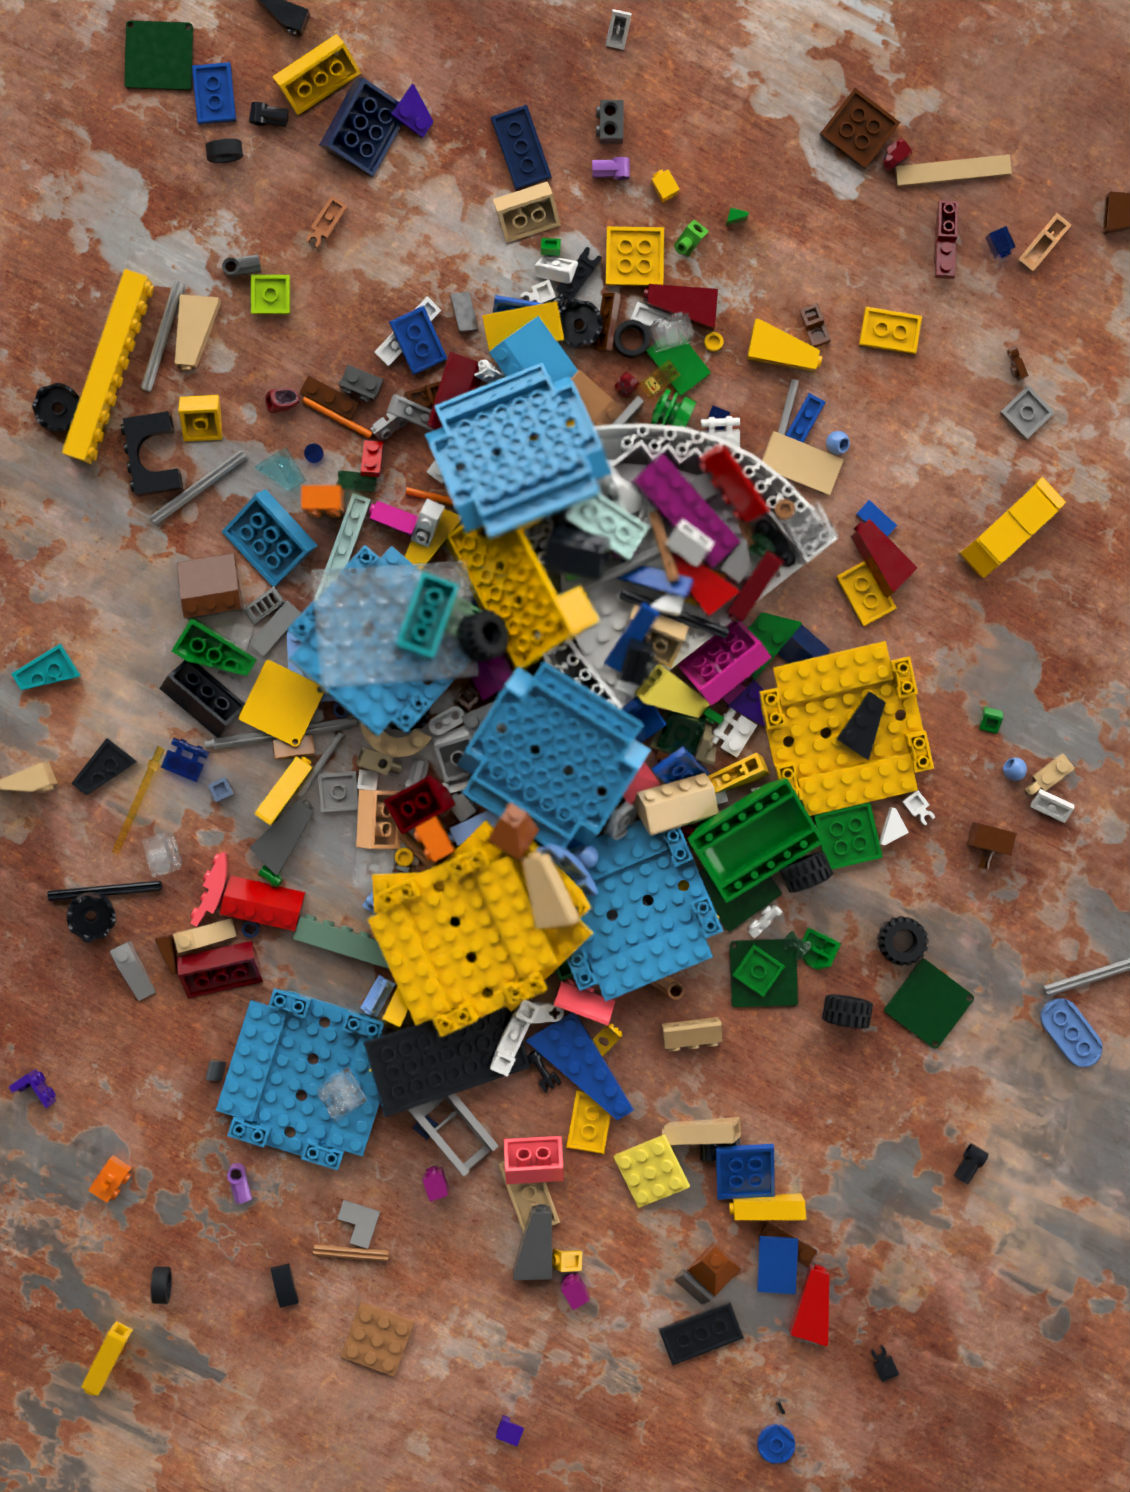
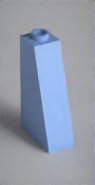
[448,810,501,846]

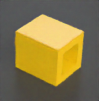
[651,169,680,203]

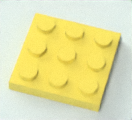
[613,1134,690,1208]

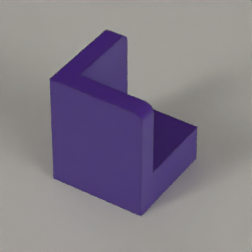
[496,1415,524,1446]

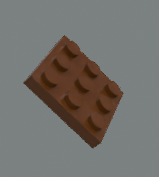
[820,88,901,170]

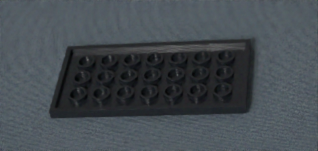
[363,1006,531,1117]

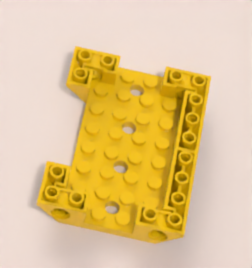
[445,517,599,673]

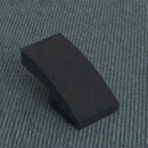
[271,1263,299,1308]

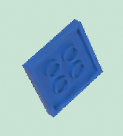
[716,1144,775,1200]

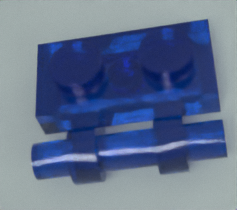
[161,738,210,782]

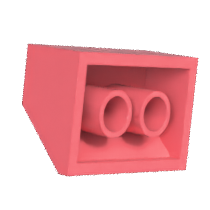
[553,978,615,1025]
[504,1136,564,1184]

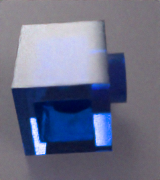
[985,226,1016,259]

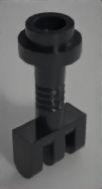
[527,1050,562,1093]

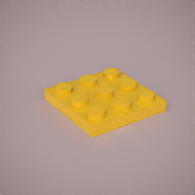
[606,226,664,286]

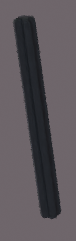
[619,588,729,639]
[47,880,162,901]

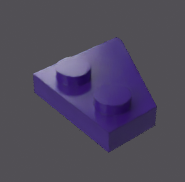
[391,84,434,138]

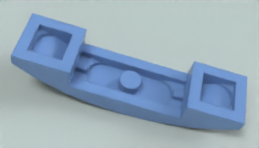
[536,845,598,898]

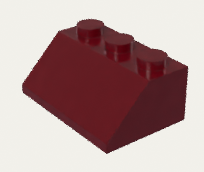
[384,775,456,834]

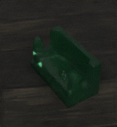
[336,470,378,494]

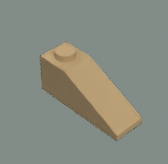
[173,918,237,953]

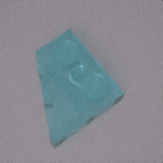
[254,447,306,491]

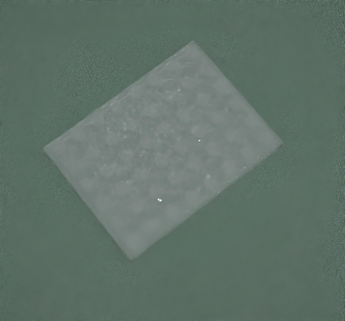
[311,561,478,688]

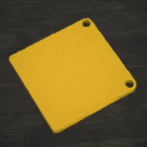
[239,660,325,747]

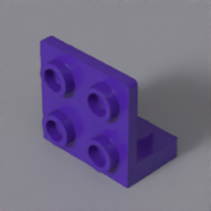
[9,1069,56,1108]

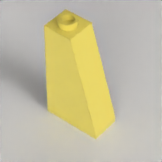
[635,663,710,718]

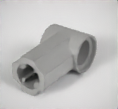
[405,759,429,788]

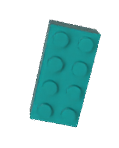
[394,571,459,662]

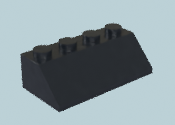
[159,660,245,738]

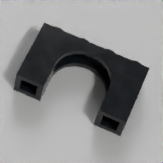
[121,411,184,497]

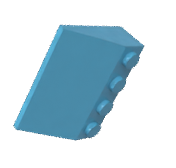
[489,316,578,383]
[221,489,318,587]

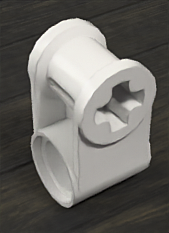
[532,1002,564,1023]

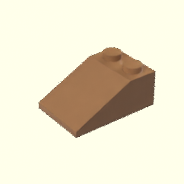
[571,369,624,426]

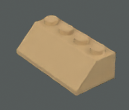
[634,773,719,836]

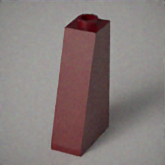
[644,284,718,331]
[851,519,917,598]
[726,551,784,623]

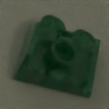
[657,710,706,756]

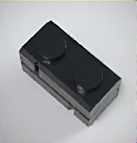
[620,638,655,686]

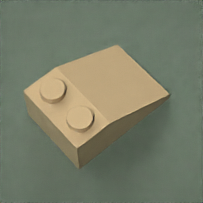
[0,762,58,793]

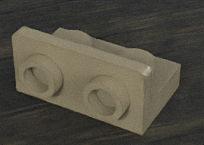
[695,724,716,765]

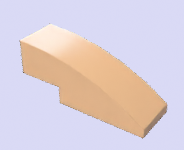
[1019,213,1072,271]

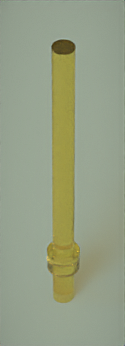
[112,746,165,854]

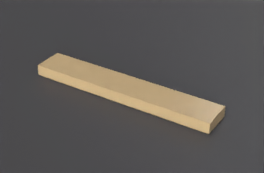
[895,154,1012,187]

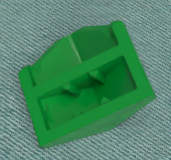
[797,927,842,970]

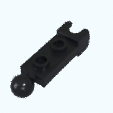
[550,247,602,309]

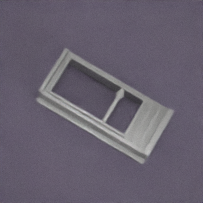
[408,1094,499,1177]

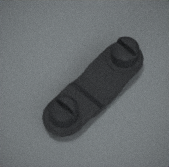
[755,519,796,567]

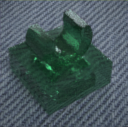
[749,532,776,558]

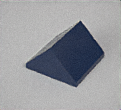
[777,625,830,664]

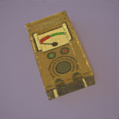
[639,360,681,399]

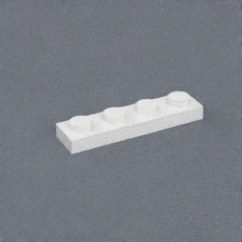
[374,297,441,366]

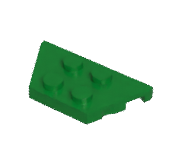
[748,612,802,680]

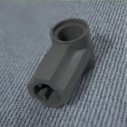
[222,254,262,279]

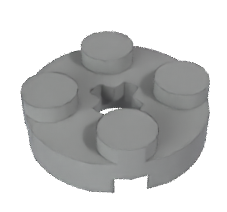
[605,801,637,840]

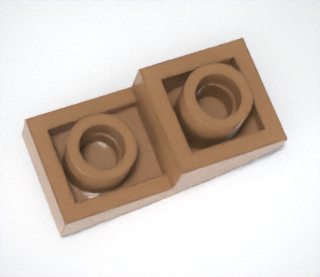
[272,735,315,759]

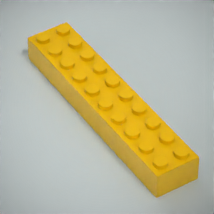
[62,269,154,465]

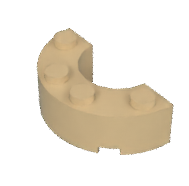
[360,722,433,757]

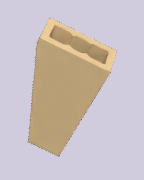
[175,294,221,371]
[523,851,579,928]
[662,1117,741,1145]

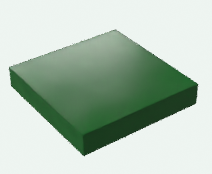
[732,944,785,997]

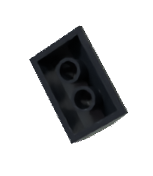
[543,524,612,582]

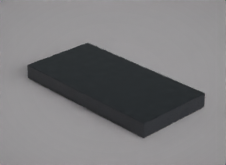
[659,1301,744,1366]

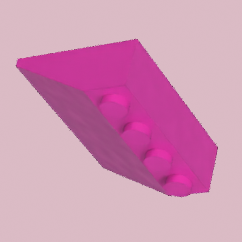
[677,621,772,706]

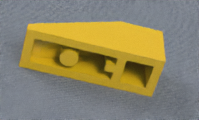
[708,753,770,794]

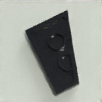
[836,691,885,760]
[71,738,138,795]

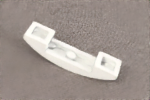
[490,1000,540,1077]

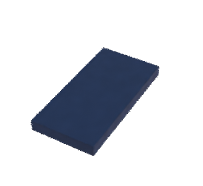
[491,105,552,191]

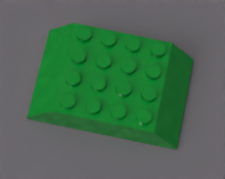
[687,778,825,903]

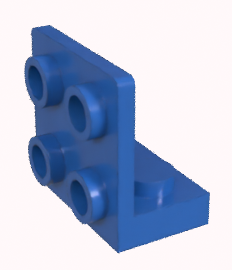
[621,697,666,743]

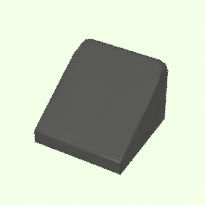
[205,1059,226,1080]

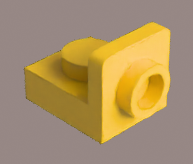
[552,1249,582,1272]

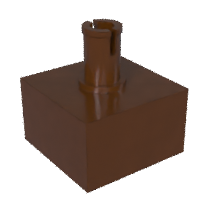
[967,822,1017,870]

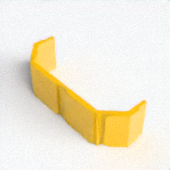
[959,477,1066,579]

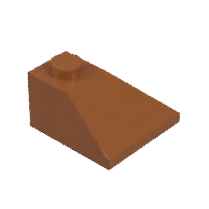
[486,802,539,862]
[687,1242,741,1296]

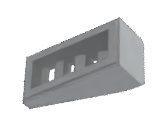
[243,587,285,625]

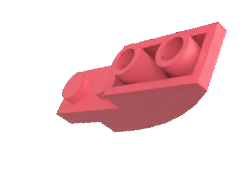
[190,851,228,927]

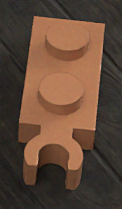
[306,195,348,249]

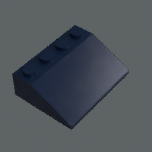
[319,77,402,177]

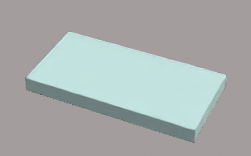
[564,494,650,561]

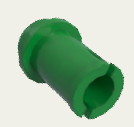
[258,865,283,888]

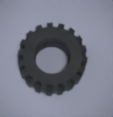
[457,609,509,662]
[780,852,833,893]
[877,916,929,966]
[822,994,873,1029]

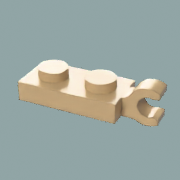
[1025,753,1075,795]

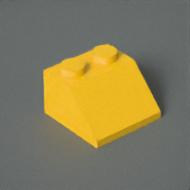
[178,395,222,442]

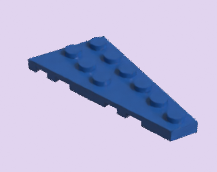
[525,1012,634,1120]

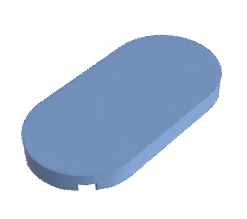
[1040,998,1103,1067]

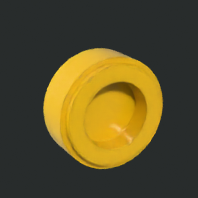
[704,332,724,352]
[395,847,414,867]

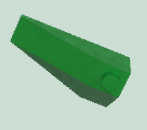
[171,618,257,676]

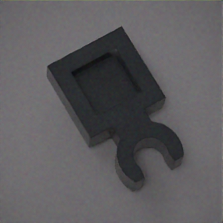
[871,1345,899,1382]

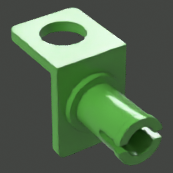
[674,220,709,257]

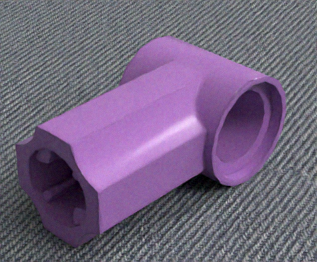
[592,157,630,180]
[227,1163,252,1204]

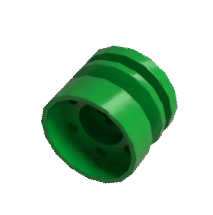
[651,389,697,427]

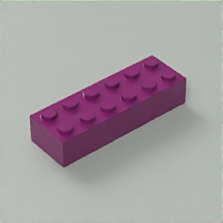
[631,454,741,568]

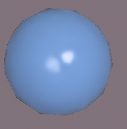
[826,431,850,455]
[1003,757,1027,781]
[574,845,599,869]

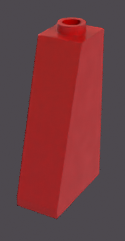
[671,551,739,617]
[789,1264,830,1346]

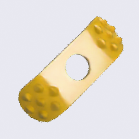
[592,1024,623,1056]

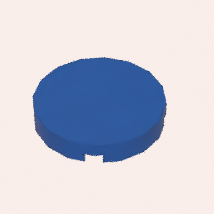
[757,1424,795,1464]

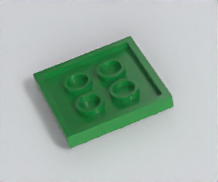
[813,802,883,869]

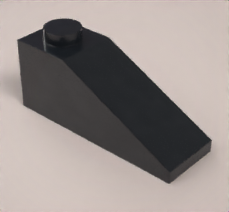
[257,0,310,37]

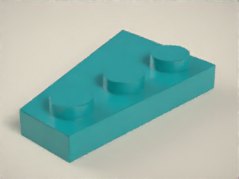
[11,644,81,690]

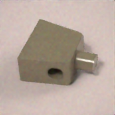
[356,746,402,775]

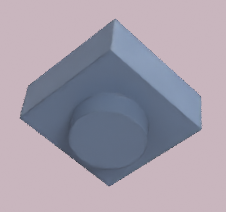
[208,777,234,802]

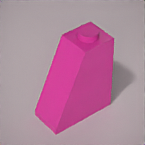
[368,501,418,537]

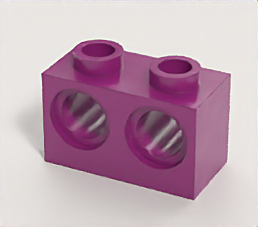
[422,1166,449,1202]
[561,1272,590,1310]

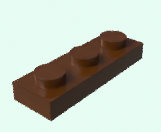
[594,292,621,352]
[300,375,360,420]
[758,1222,817,1267]

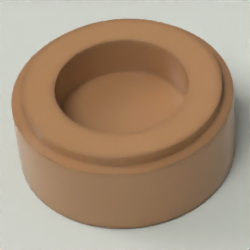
[775,500,795,520]

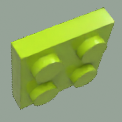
[251,275,290,315]

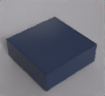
[412,1115,439,1140]

